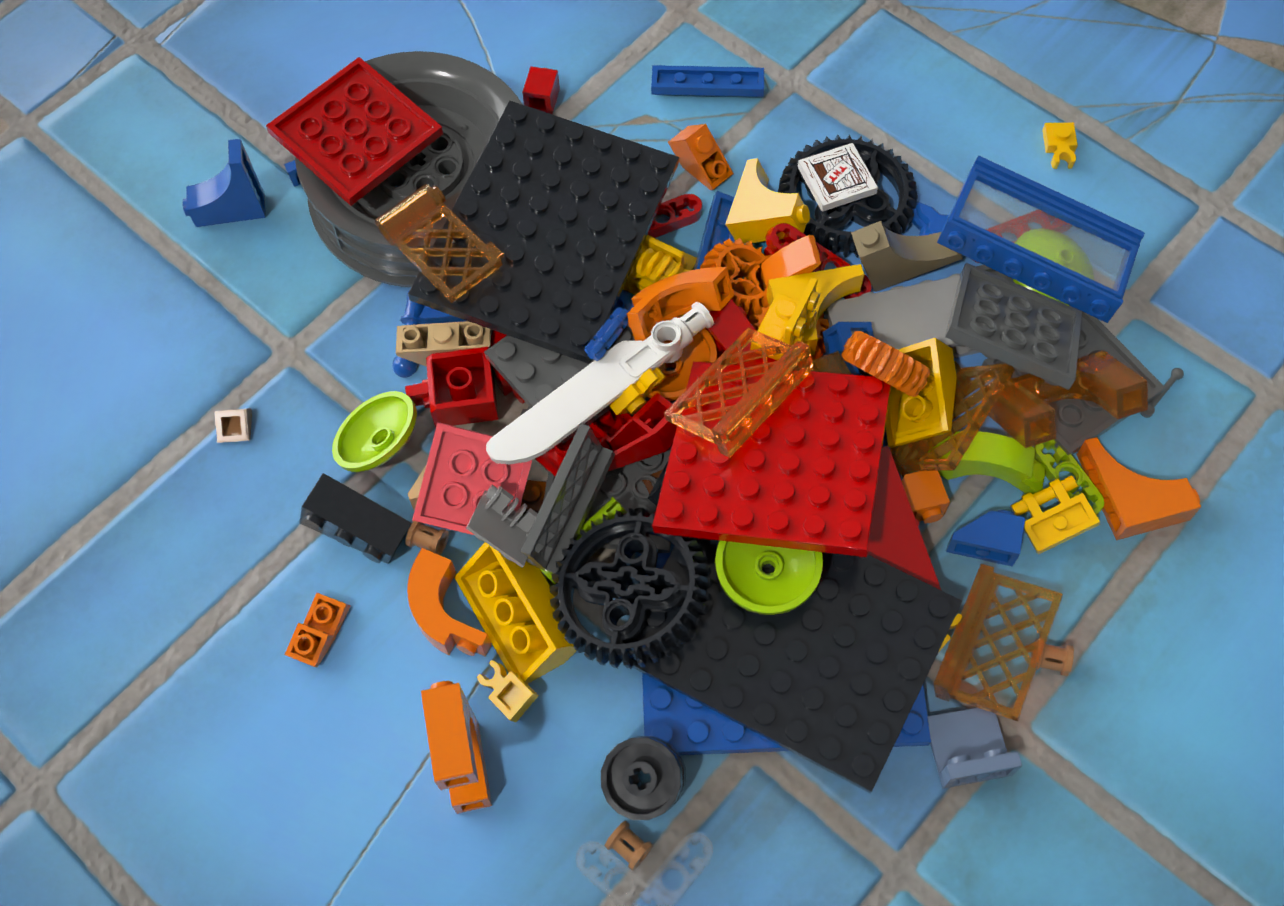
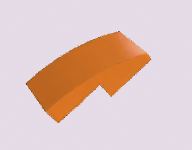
[761,235,821,289]
[285,592,351,667]

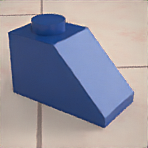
[946,510,1025,567]

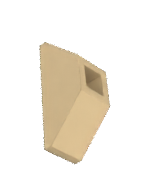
[396,321,491,367]

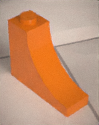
[1076,437,1201,541]

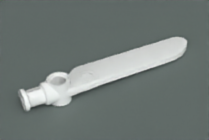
[486,302,714,465]

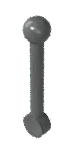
[1140,368,1184,418]

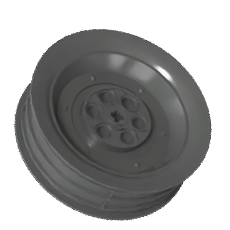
[295,51,523,287]

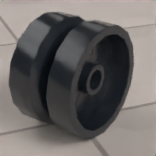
[601,736,686,820]

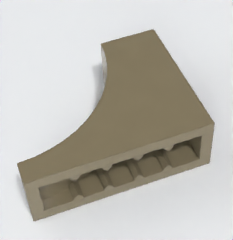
[851,221,962,292]

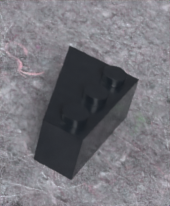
[299,473,411,564]

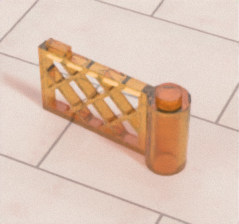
[375,184,504,303]

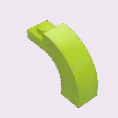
[926,431,1045,494]

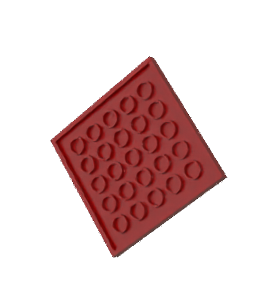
[652,361,891,557]

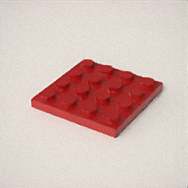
[266,57,443,206]

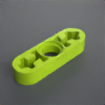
[1034,436,1104,516]

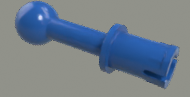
[392,291,425,378]

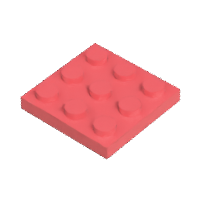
[412,422,532,535]

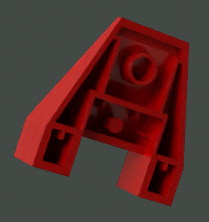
[534,392,681,477]

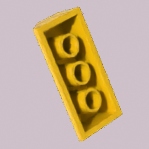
[454,542,576,684]

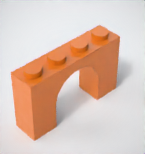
[421,681,492,814]

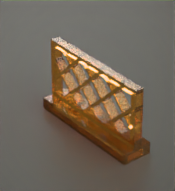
[664,328,814,457]
[890,360,1015,477]
[934,564,1063,721]

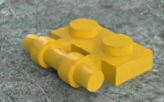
[1011,475,1100,555]

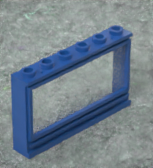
[937,155,1145,323]

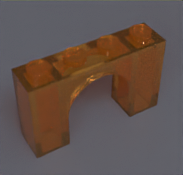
[986,351,1148,448]

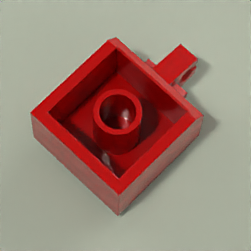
[405,346,499,428]

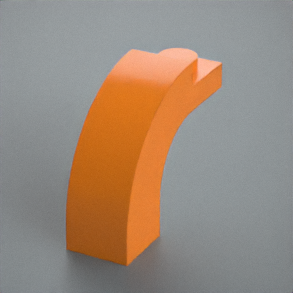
[627,267,734,341]
[407,548,492,657]

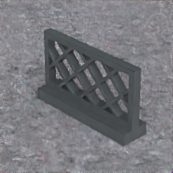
[521,423,615,574]

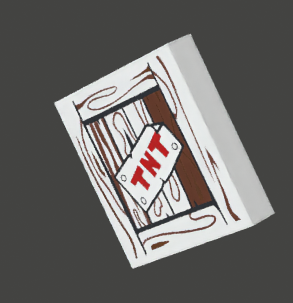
[798,143,878,212]

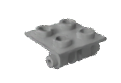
[466,485,538,568]

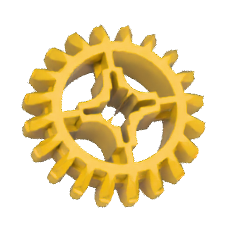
[623,248,689,317]

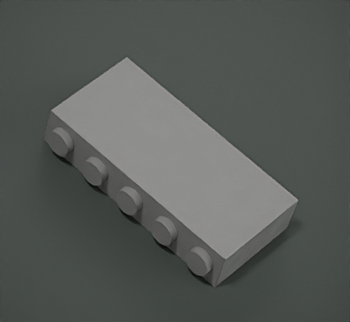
[823,274,981,376]

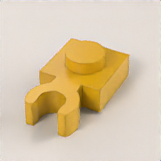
[1042,122,1078,169]
[609,367,666,415]
[477,660,539,722]

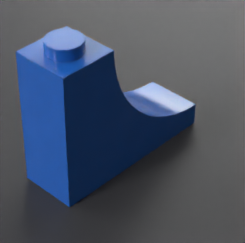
[182,139,266,227]

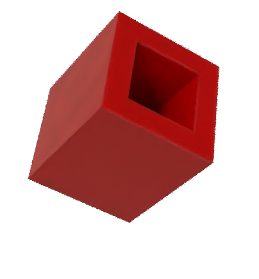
[522,66,560,114]

